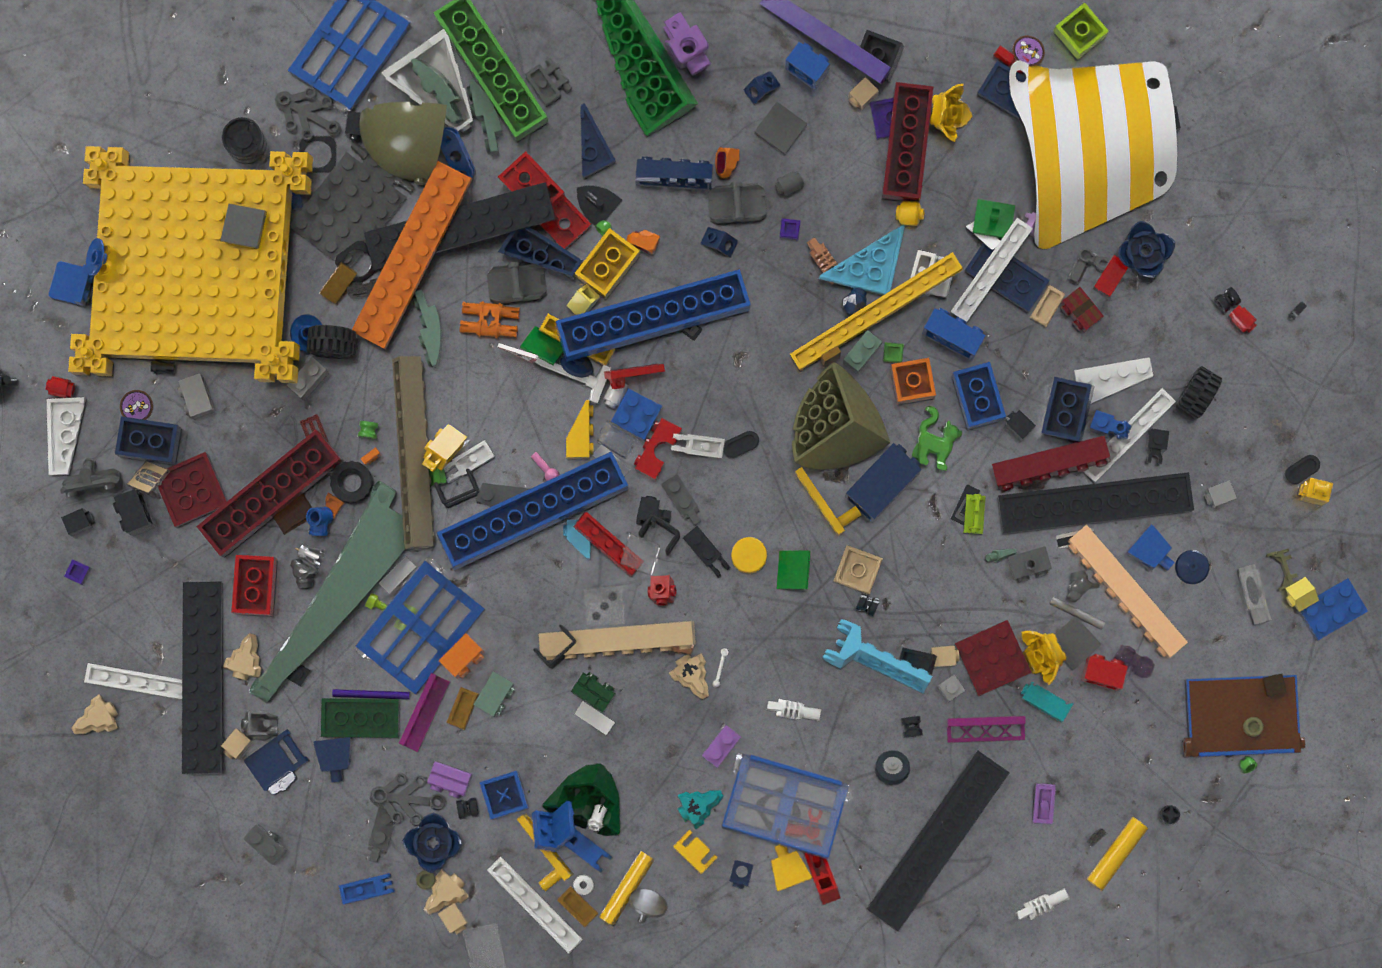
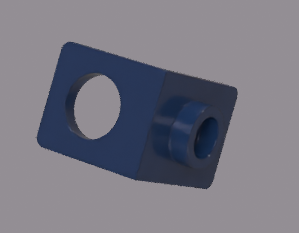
[744,71,781,104]
[701,227,738,257]
[729,860,753,889]

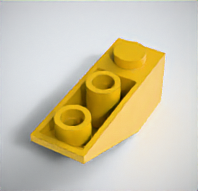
[566,400,594,460]

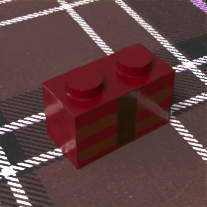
[1060,287,1104,333]

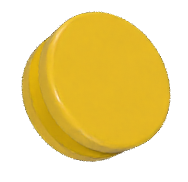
[731,537,767,574]

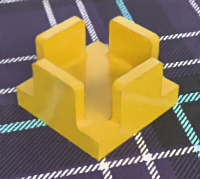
[673,830,717,874]

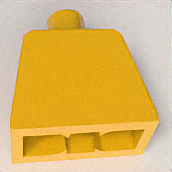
[771,845,812,891]

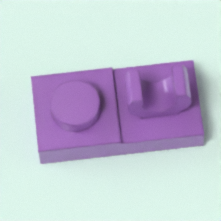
[1033,783,1056,824]

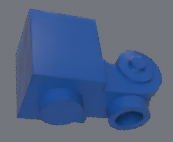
[1090,410,1132,440]

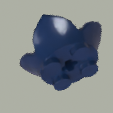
[1118,221,1175,278]
[402,813,462,873]

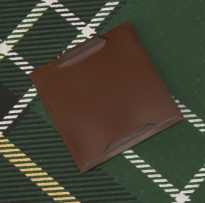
[273,493,312,535]

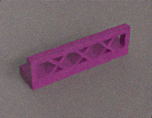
[399,673,450,752]
[947,716,1026,743]

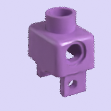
[663,12,711,76]

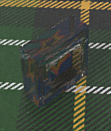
[1086,828,1107,847]

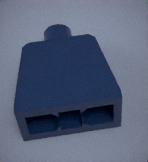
[313,737,352,783]

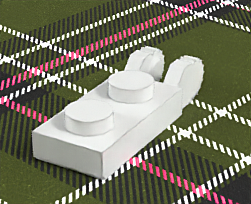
[671,434,725,458]
[444,440,495,483]

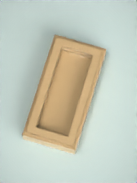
[1030,285,1065,327]

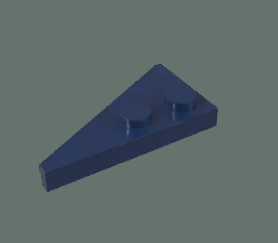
[581,103,616,178]

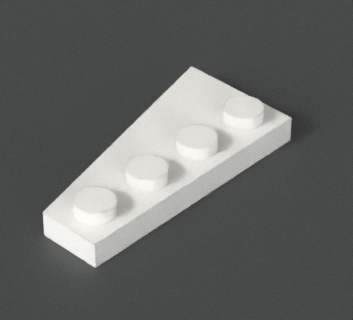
[1074,357,1153,404]
[47,397,86,476]

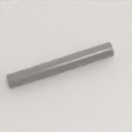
[1050,597,1105,629]

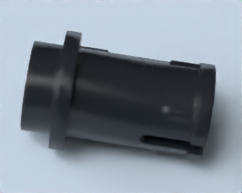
[150,359,175,375]

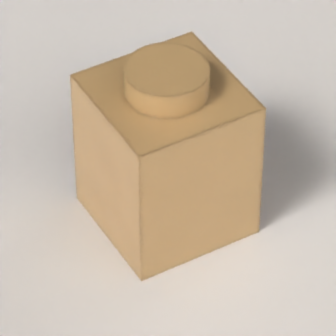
[849,77,879,110]
[931,646,959,668]
[221,728,253,759]
[438,903,468,935]

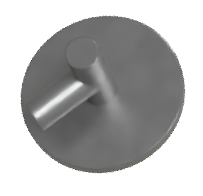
[629,889,667,923]

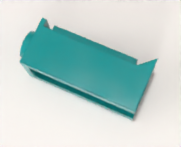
[1021,681,1074,723]

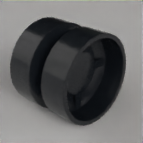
[222,117,266,163]

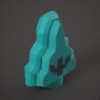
[677,790,724,830]

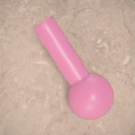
[531,452,560,481]

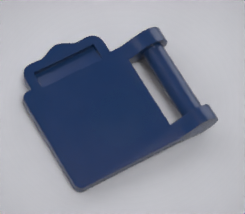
[244,729,309,795]

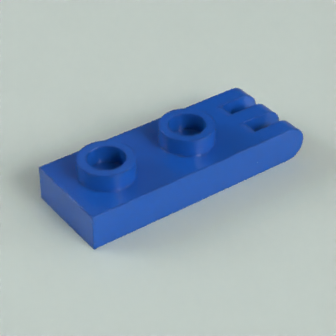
[338,873,394,904]

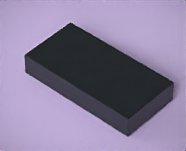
[899,648,937,674]

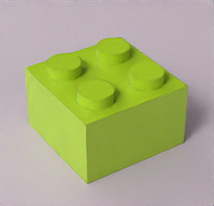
[1053,2,1109,60]

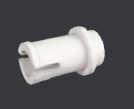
[588,805,607,831]

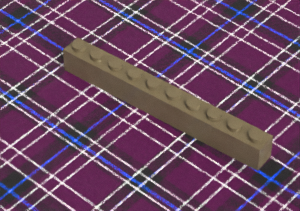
[392,356,435,549]

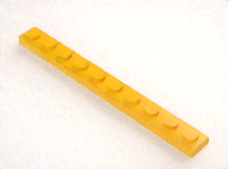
[790,252,963,371]

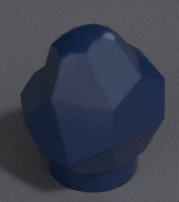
[843,288,867,315]

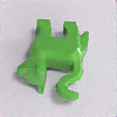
[911,406,962,471]

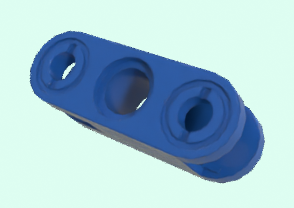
[441,127,475,178]
[564,829,612,872]

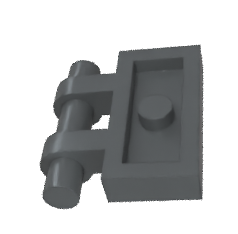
[524,57,572,106]

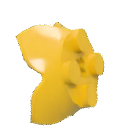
[930,84,973,142]
[1021,631,1066,685]

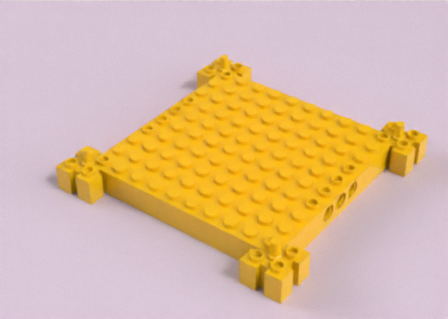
[68,146,313,383]

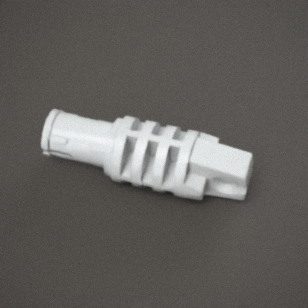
[767,699,821,721]
[1016,888,1070,920]

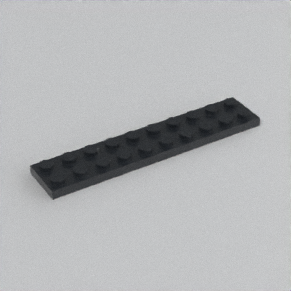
[364,182,556,270]
[998,472,1194,534]
[182,581,222,775]
[867,750,1010,932]

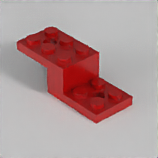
[498,151,592,249]

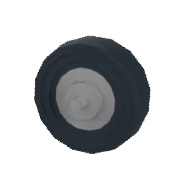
[876,751,910,785]

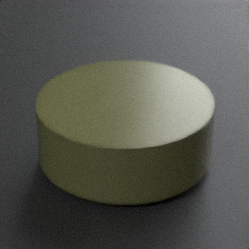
[1243,717,1263,737]
[416,870,436,890]

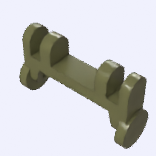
[1267,548,1298,591]

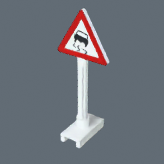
[497,343,611,404]

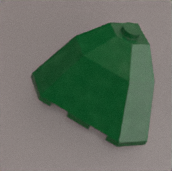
[542,763,620,836]

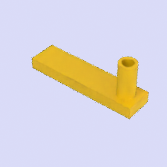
[795,467,861,536]
[517,813,574,891]

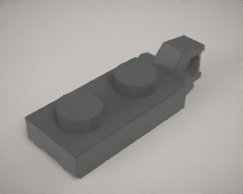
[661,474,701,526]
[368,807,397,862]

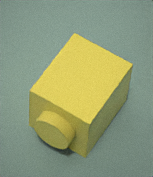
[567,284,601,315]
[1286,577,1319,612]

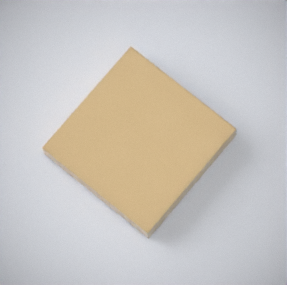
[833,545,883,595]

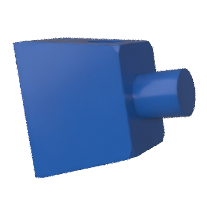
[1126,524,1175,571]

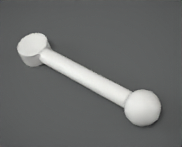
[712,648,728,688]

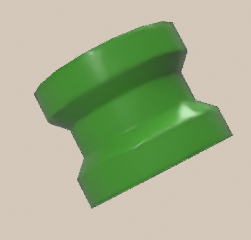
[358,421,379,439]

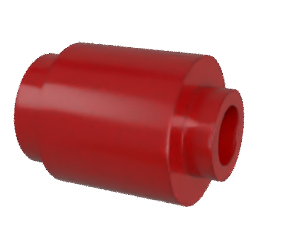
[1228,305,1257,333]
[45,376,75,398]

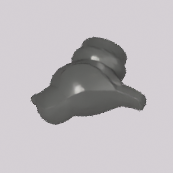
[290,558,319,588]
[1066,570,1099,602]

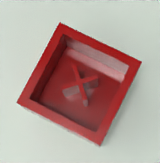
[1081,654,1128,691]

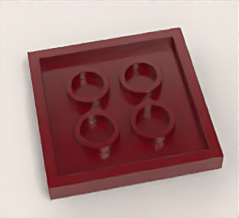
[153,452,227,528]
[955,620,1032,696]

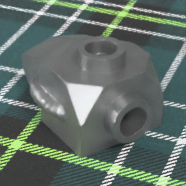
[241,711,278,740]

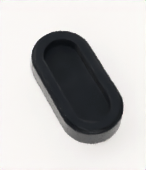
[723,431,759,459]
[1284,455,1320,485]

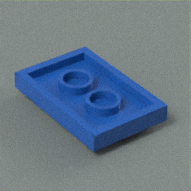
[1300,578,1368,641]

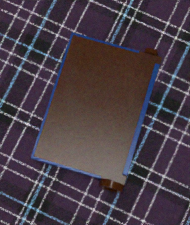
[1183,675,1305,757]

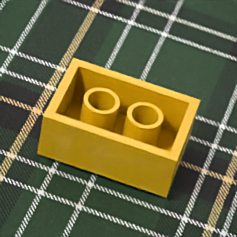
[575,228,640,299]

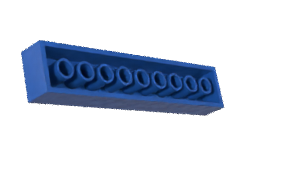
[556,269,751,362]
[437,451,628,570]

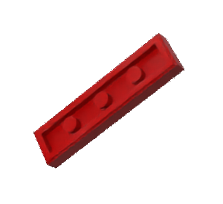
[573,512,643,576]

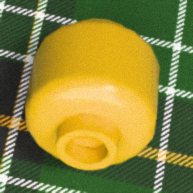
[896,201,925,226]

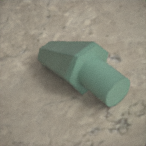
[986,548,1017,562]

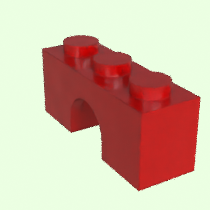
[634,418,682,481]

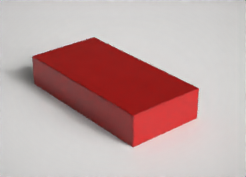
[1093,255,1128,298]

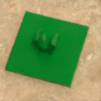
[972,199,1015,238]
[520,326,563,365]
[777,550,811,589]

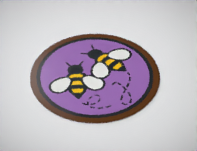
[1013,36,1045,67]
[120,390,153,420]

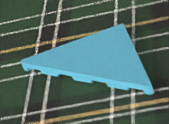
[818,225,905,296]

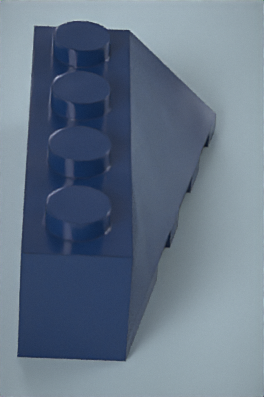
[635,156,713,190]
[498,227,583,280]

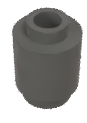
[775,171,805,196]

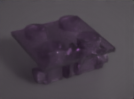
[1114,645,1155,678]

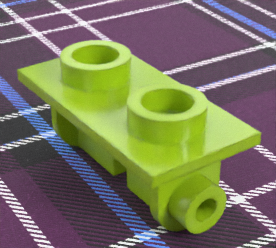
[964,494,986,534]

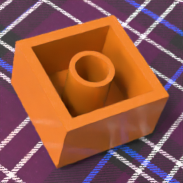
[890,358,936,405]
[439,633,485,679]

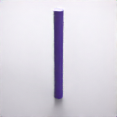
[332,689,410,700]

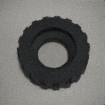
[330,461,373,504]

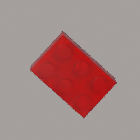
[231,555,277,616]

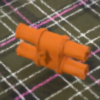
[460,301,520,338]

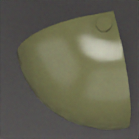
[360,102,447,185]
[792,362,891,470]

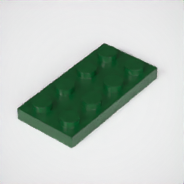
[321,698,399,738]

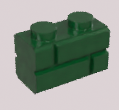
[571,672,616,714]

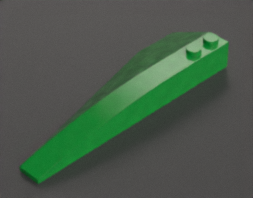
[596,0,698,136]

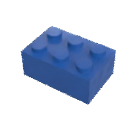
[922,308,986,361]
[952,362,1006,430]

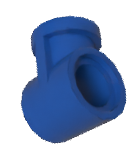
[306,507,333,536]

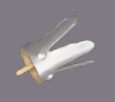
[295,544,325,567]

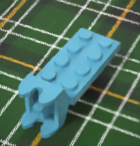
[823,620,932,693]

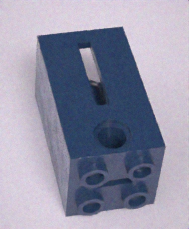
[845,443,922,523]

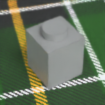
[1205,480,1237,508]
[937,675,965,702]

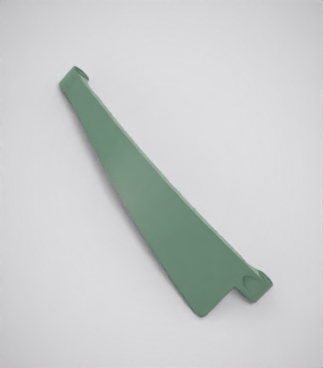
[249,480,405,702]

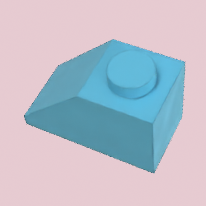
[563,520,591,560]

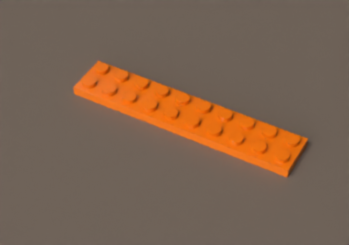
[352,161,472,349]

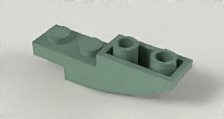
[411,58,464,124]
[467,79,503,156]
[413,290,442,368]

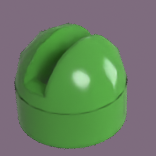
[595,220,612,236]
[1240,756,1257,773]

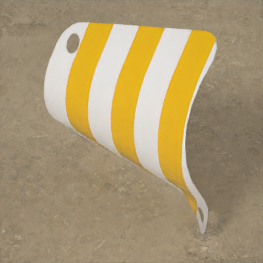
[1009,61,1177,249]

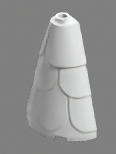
[381,29,473,133]

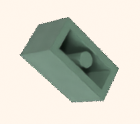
[843,330,882,375]
[473,671,515,717]

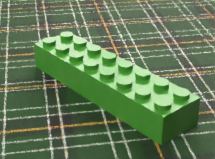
[434,0,548,142]

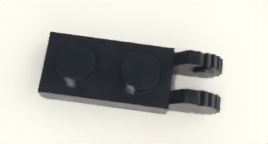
[683,526,731,578]

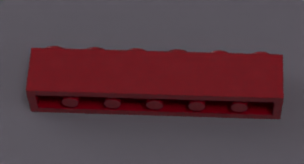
[992,435,1111,491]

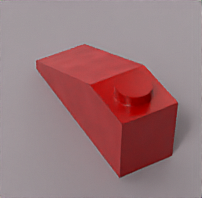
[803,840,841,905]

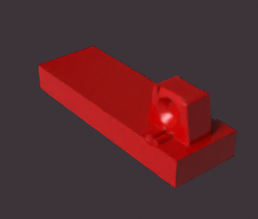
[604,363,665,389]

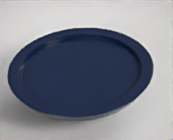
[560,356,593,378]
[1175,550,1210,584]

